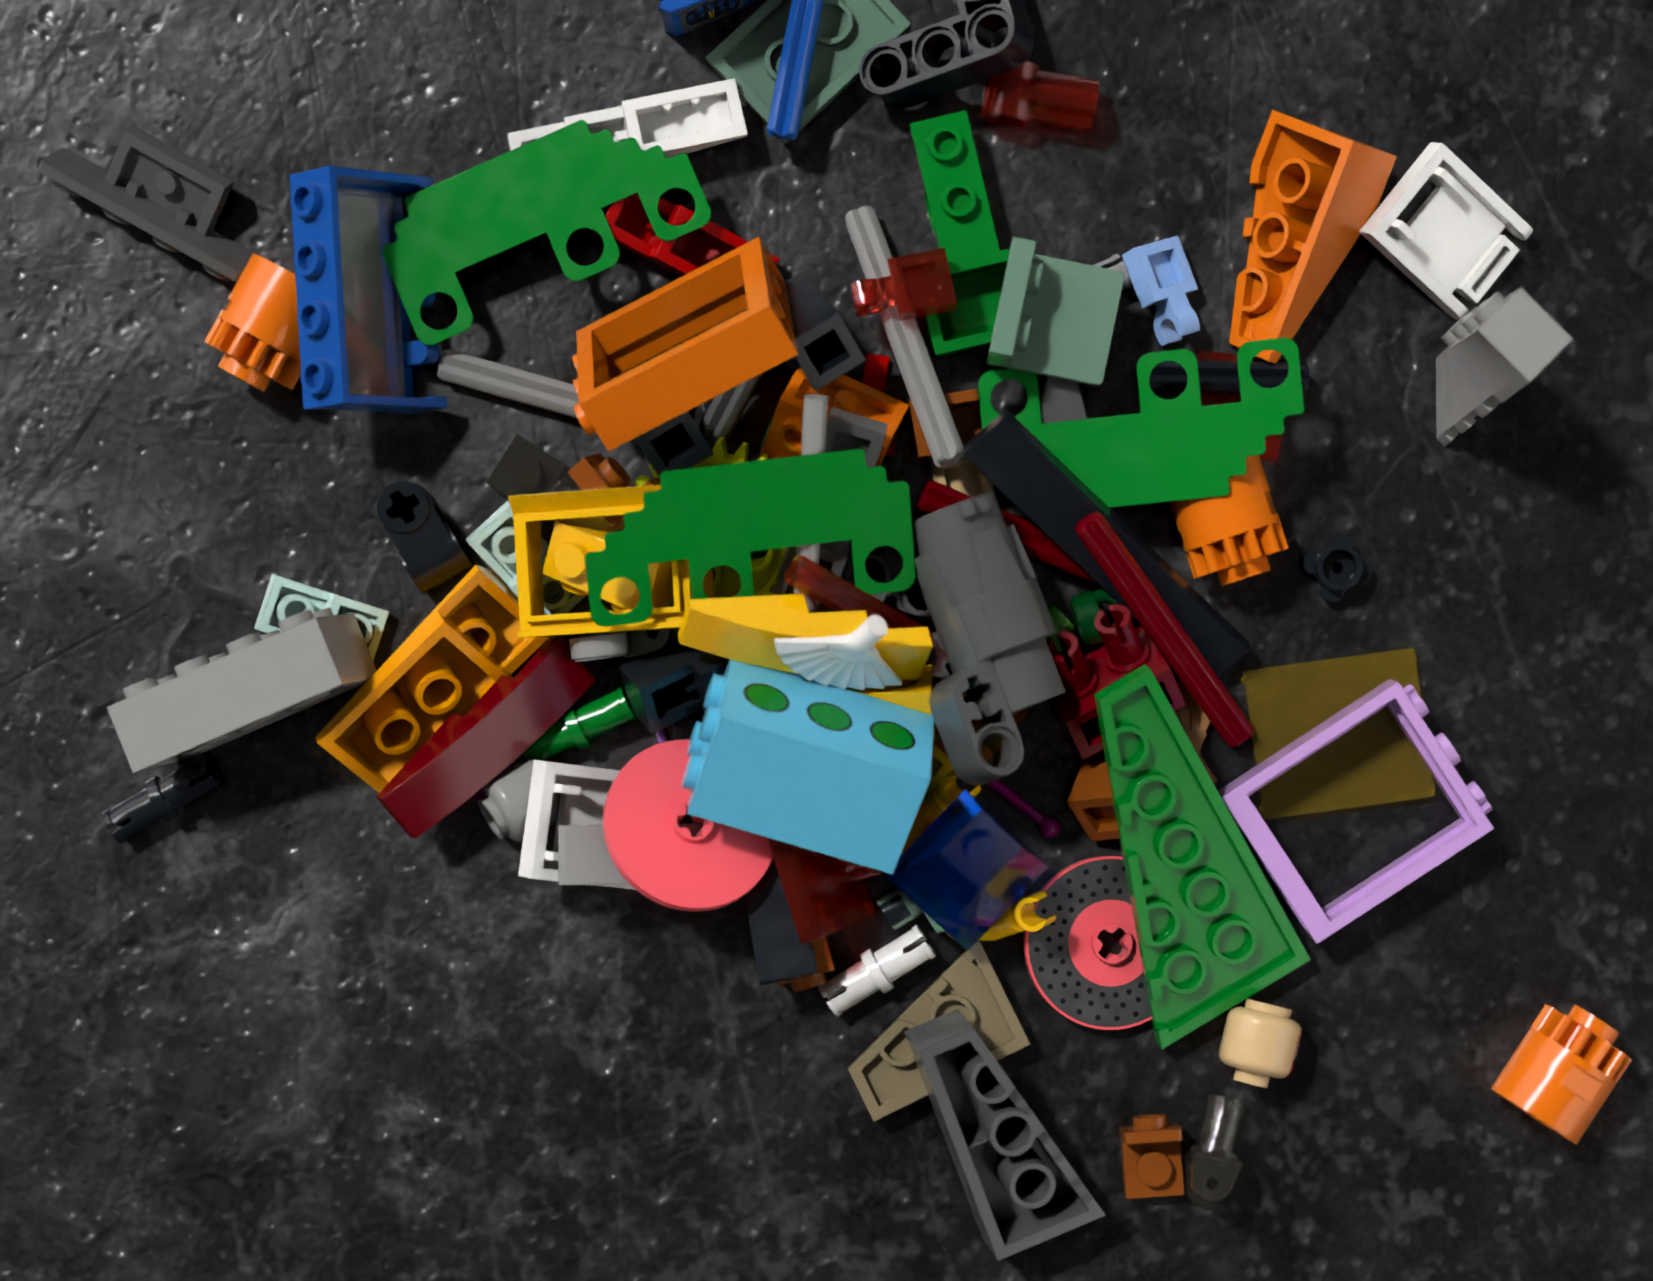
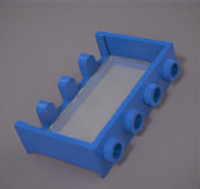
[289,166,447,414]

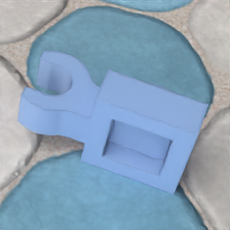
[1122,235,1200,346]

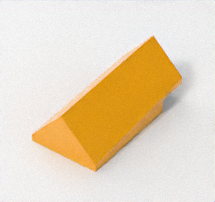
[315,565,551,793]

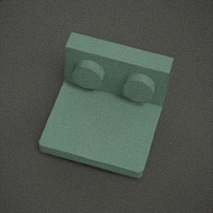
[987,237,1124,386]

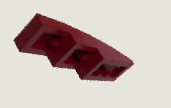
[376,637,596,839]

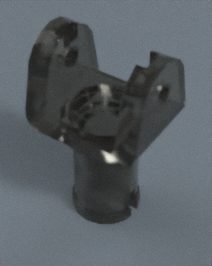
[1183,1095,1245,1206]

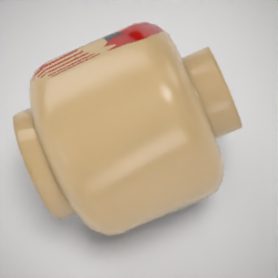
[1219,999,1302,1088]

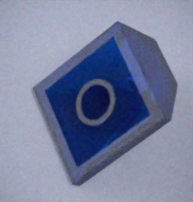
[884,789,1049,951]

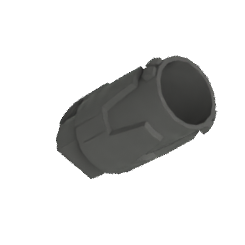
[912,492,1066,786]

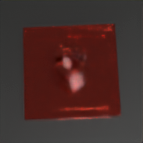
[768,838,886,944]

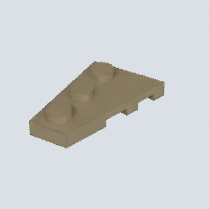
[848,940,1030,1121]

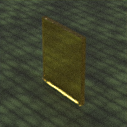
[1242,648,1436,820]

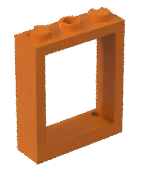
[572,237,798,452]

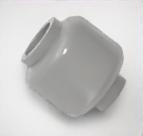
[477,757,561,843]

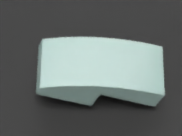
[465,500,585,615]
[254,574,389,660]

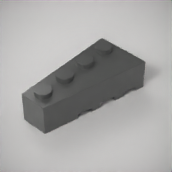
[904,1009,1106,1261]

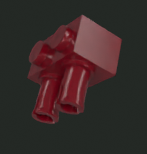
[1046,604,1186,760]

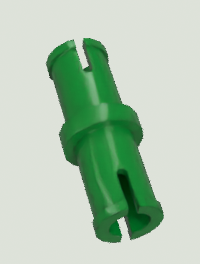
[523,686,638,761]

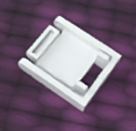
[1359,142,1533,320]
[518,760,636,890]

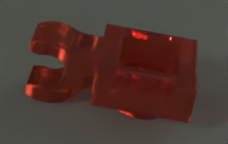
[851,248,957,321]

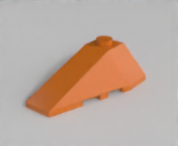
[1229,110,1397,364]

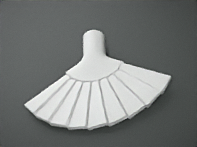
[774,615,902,690]

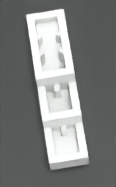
[507,78,748,158]

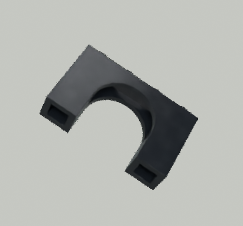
[635,271,866,479]

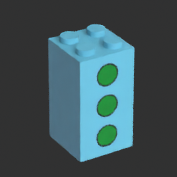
[681,659,934,874]

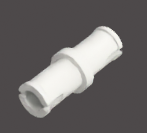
[818,924,936,1017]

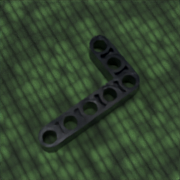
[859,0,1034,109]

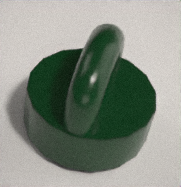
[1069,588,1121,651]

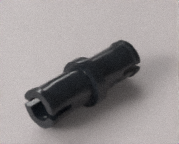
[102,753,222,844]

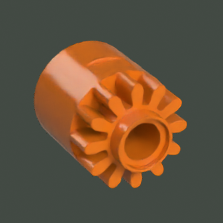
[204,253,301,392]
[1169,455,1289,586]
[1490,1004,1632,1145]

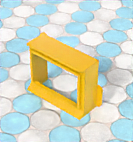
[508,485,715,638]

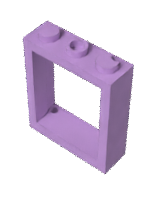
[1218,679,1494,944]

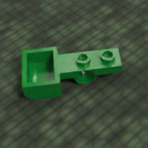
[909,110,1010,358]

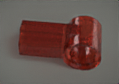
[980,61,1100,132]

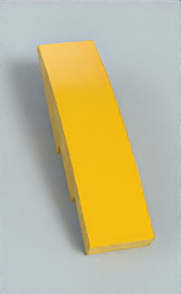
[677,594,933,680]

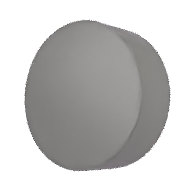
[569,632,630,662]

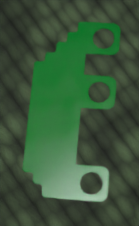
[381,119,711,345]
[978,338,1304,508]
[585,449,915,626]

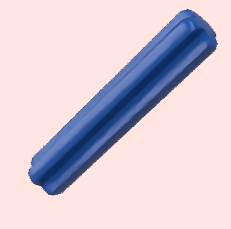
[767,0,824,140]

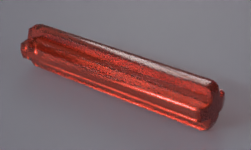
[784,555,933,640]

